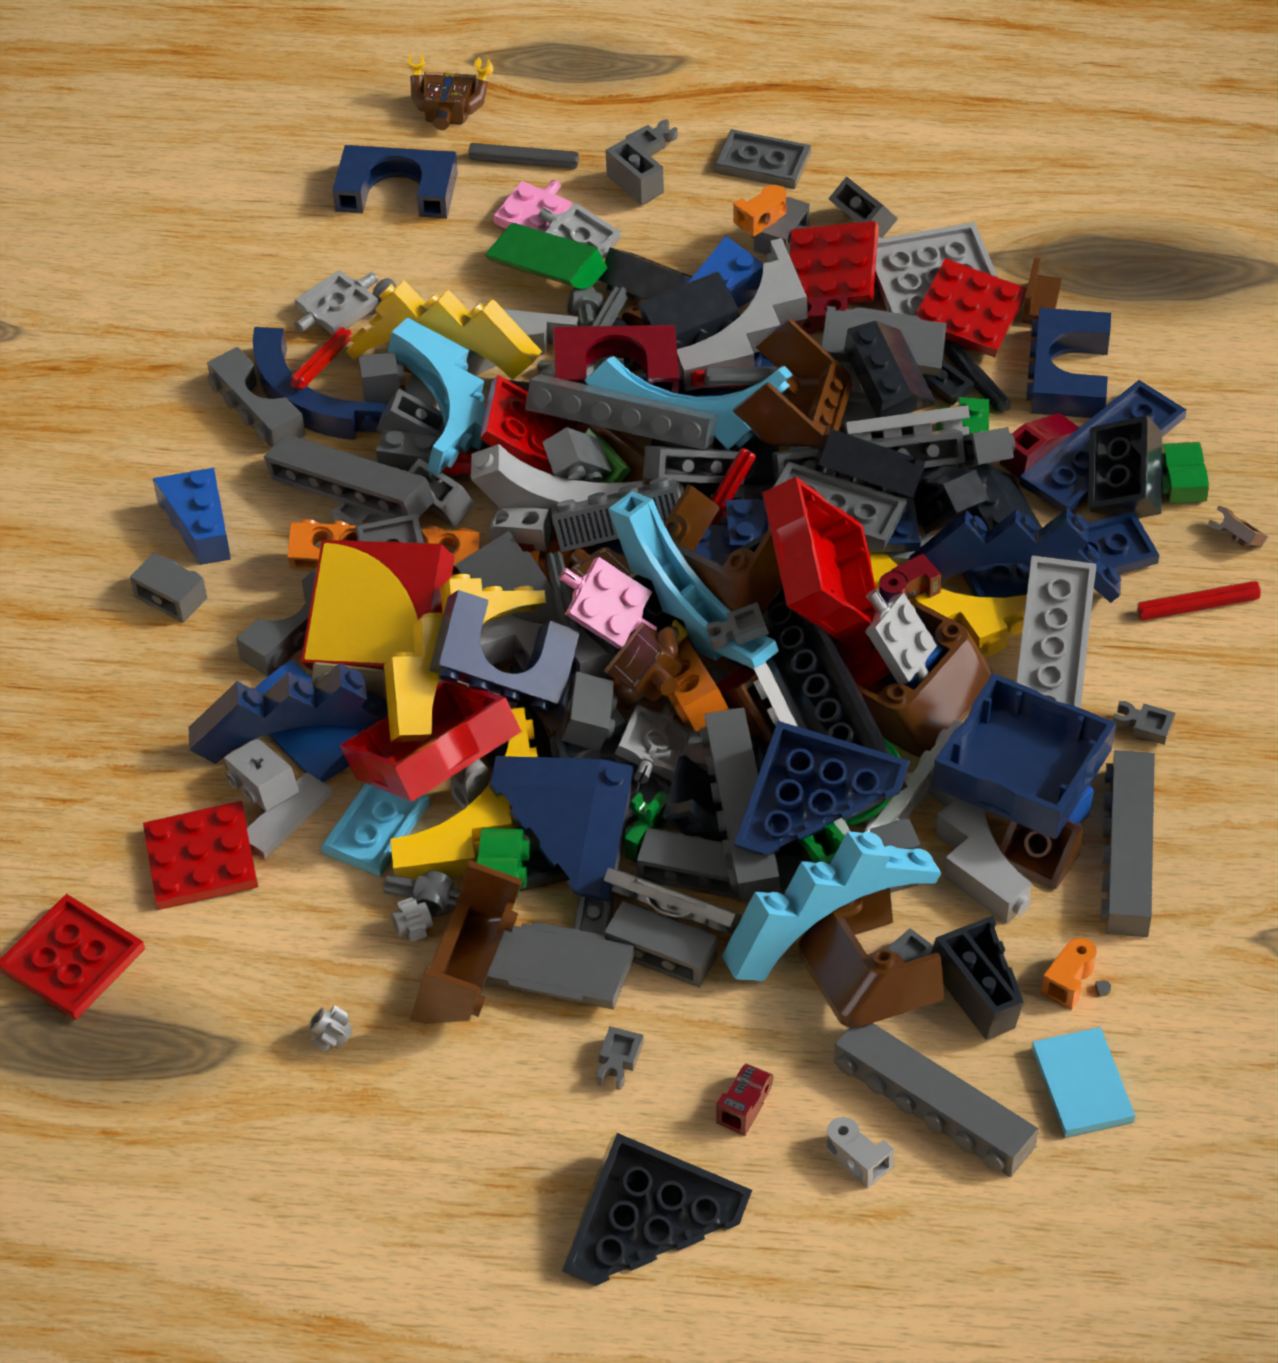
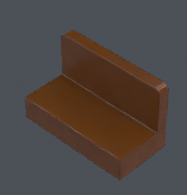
[1023,258,1062,324]

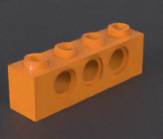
[667,636,729,732]

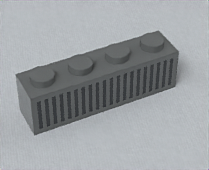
[552,477,679,552]

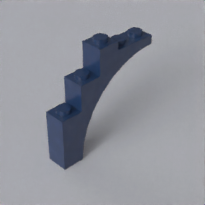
[909,508,1121,603]
[188,663,388,764]

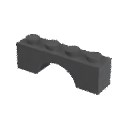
[207,347,305,448]
[236,567,317,677]

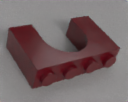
[553,325,679,394]

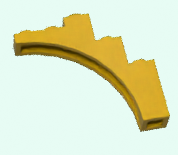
[345,280,542,380]
[869,552,1027,656]
[384,574,546,743]
[390,707,537,880]

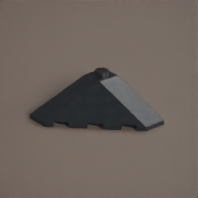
[561,1133,752,1286]

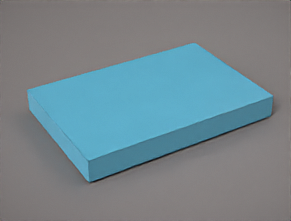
[321,783,430,877]
[1032,1027,1135,1138]

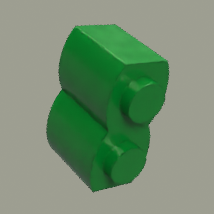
[1162,442,1209,503]
[477,828,530,898]

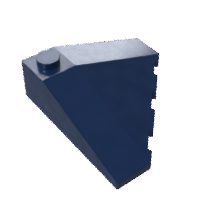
[734,721,910,857]
[489,756,633,902]

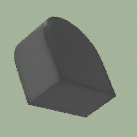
[1095,980,1111,997]

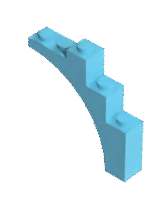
[387,317,487,475]
[584,356,792,450]
[608,491,779,669]
[722,831,941,981]

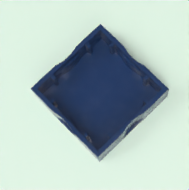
[931,673,1116,839]

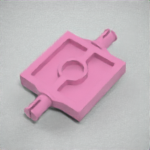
[494,179,571,232]
[558,557,657,649]

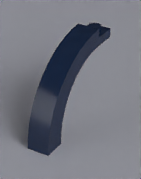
[253,327,386,440]

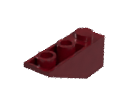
[999,413,1080,478]

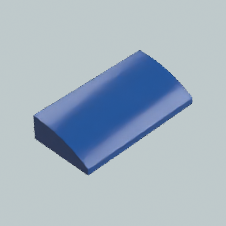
[255,659,363,782]

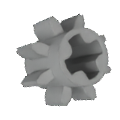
[391,897,433,942]
[308,1005,352,1052]

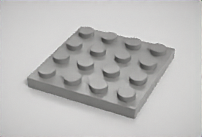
[875,222,998,316]

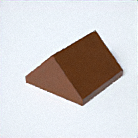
[722,673,776,749]
[999,820,1083,889]

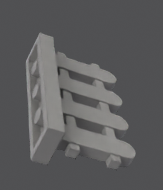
[842,405,974,486]

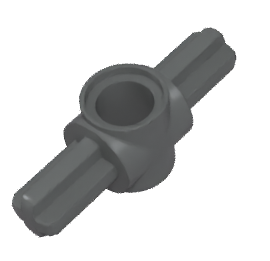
[567,287,602,327]
[383,871,460,917]

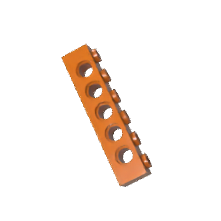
[287,519,481,576]

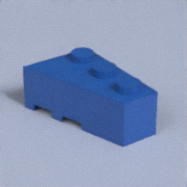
[688,236,764,308]
[153,467,231,565]

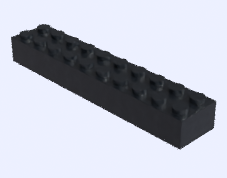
[718,532,908,820]

